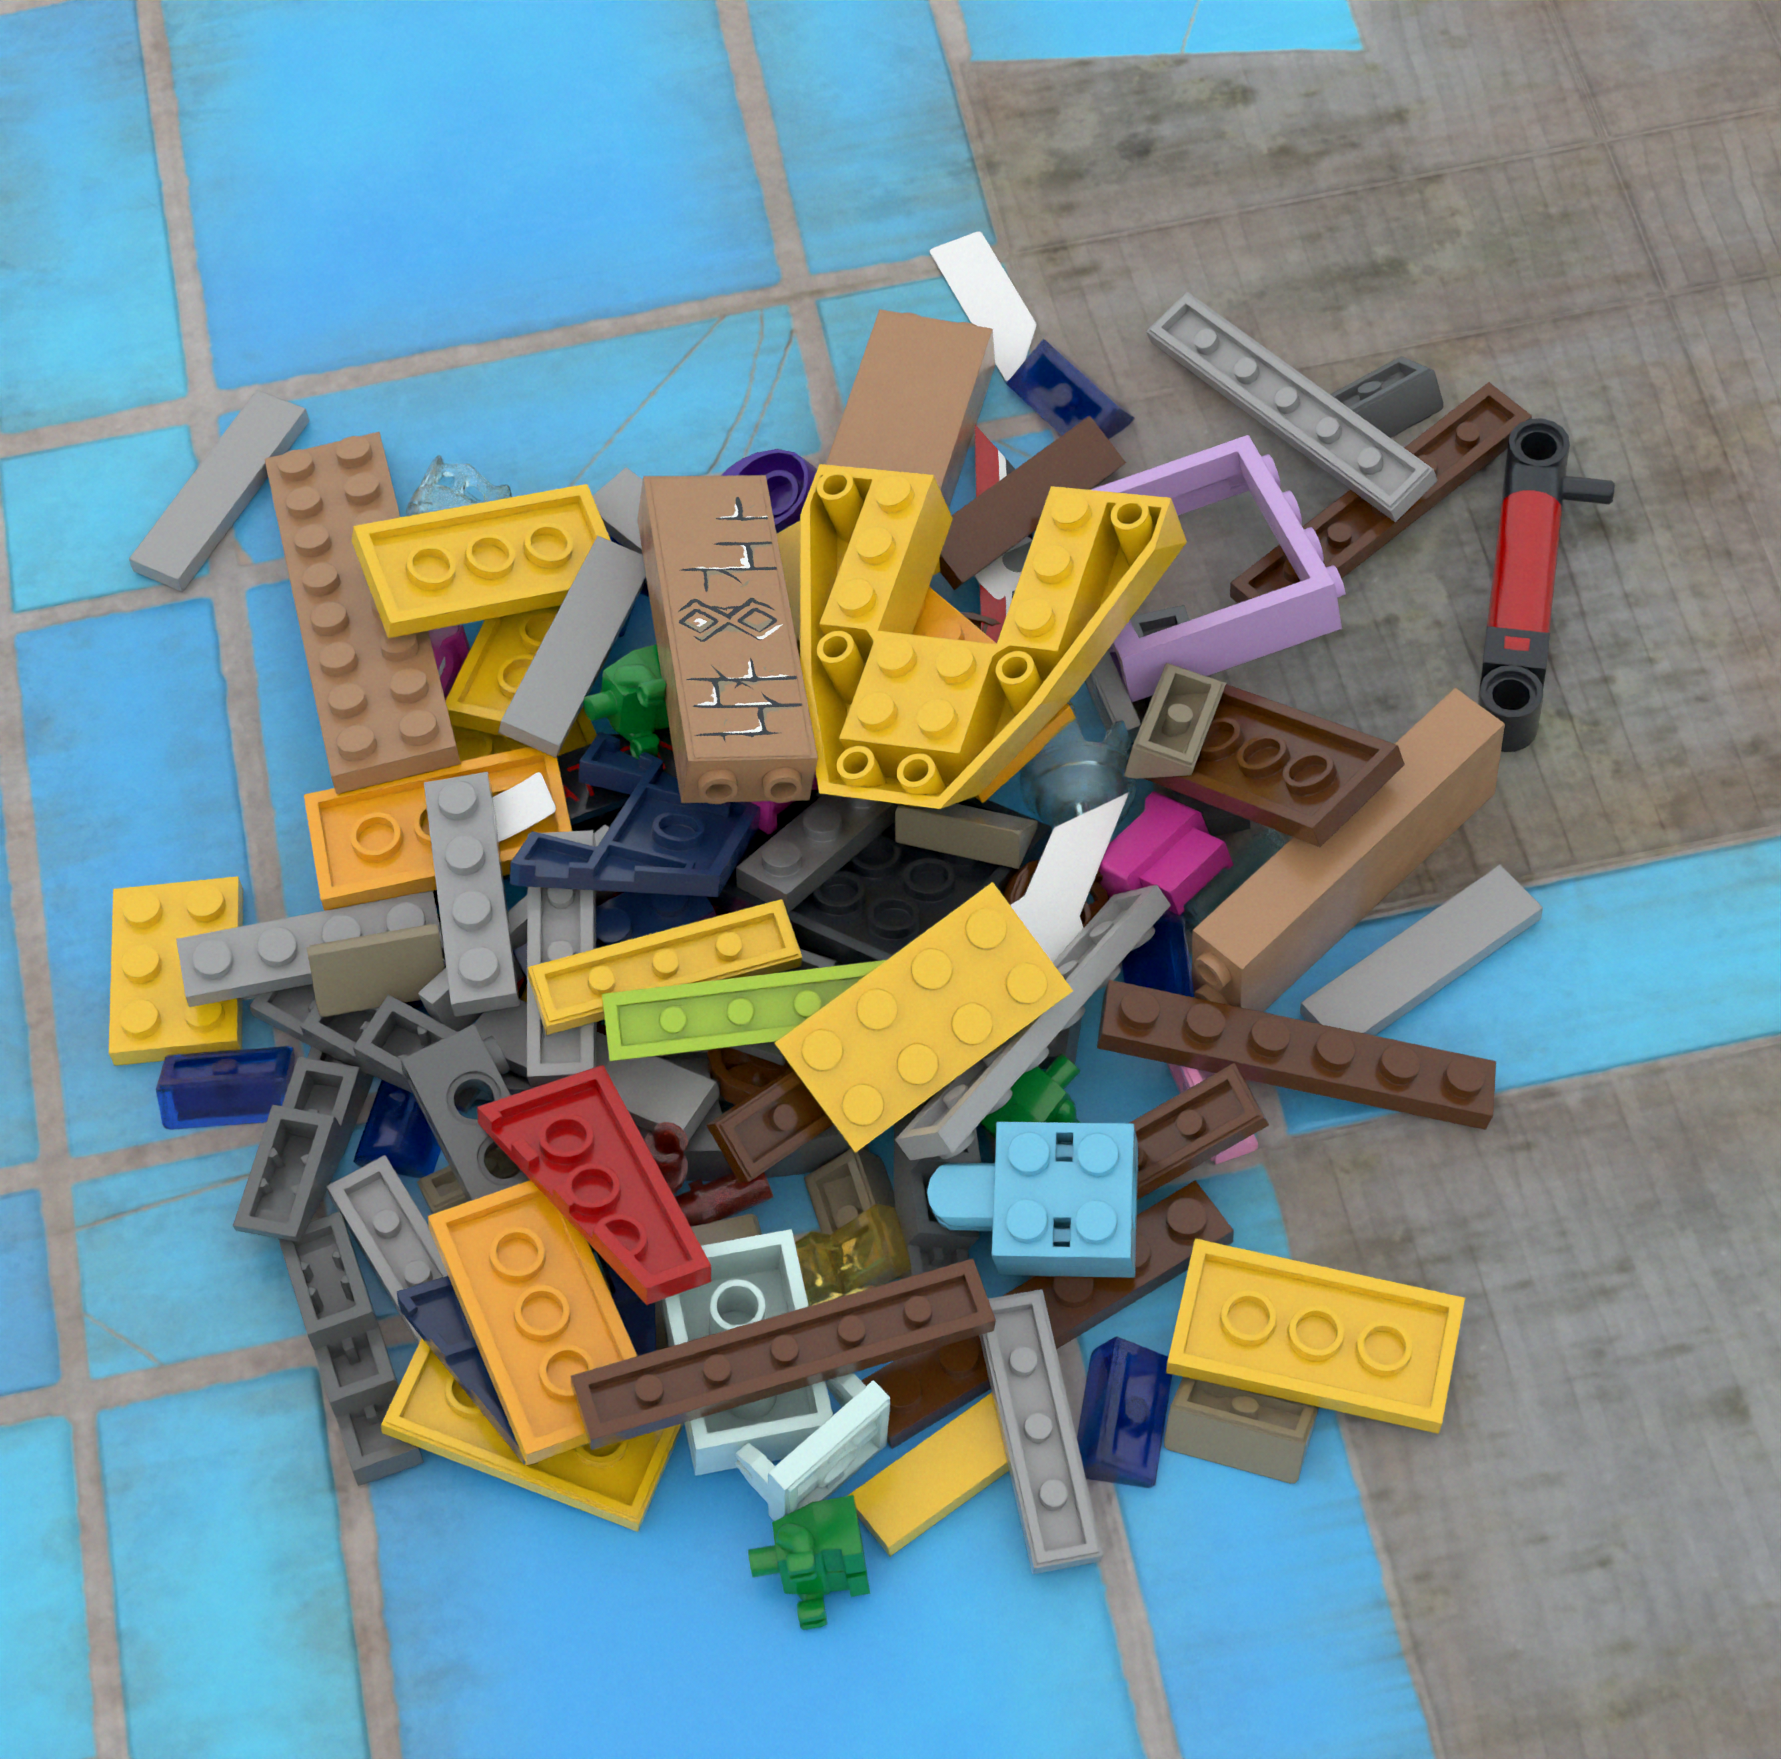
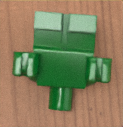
[583,644,669,760]
[979,1053,1081,1139]
[748,1495,870,1630]

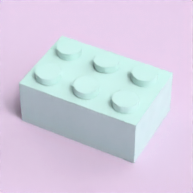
[660,1229,833,1476]

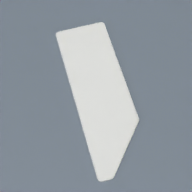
[930,231,1037,382]

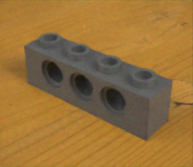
[401,1024,596,1253]

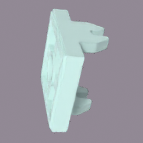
[735,1373,890,1521]

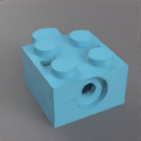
[927,1122,1138,1278]

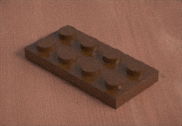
[1143,684,1405,847]

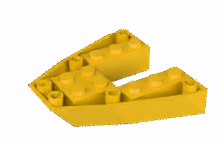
[800,464,1187,809]

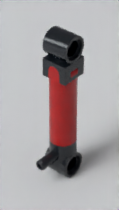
[1478,418,1615,752]

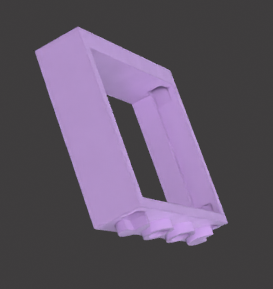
[1091,435,1346,702]

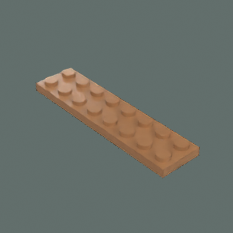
[265,432,461,794]

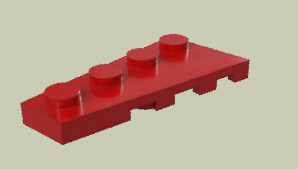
[477,1065,711,1305]

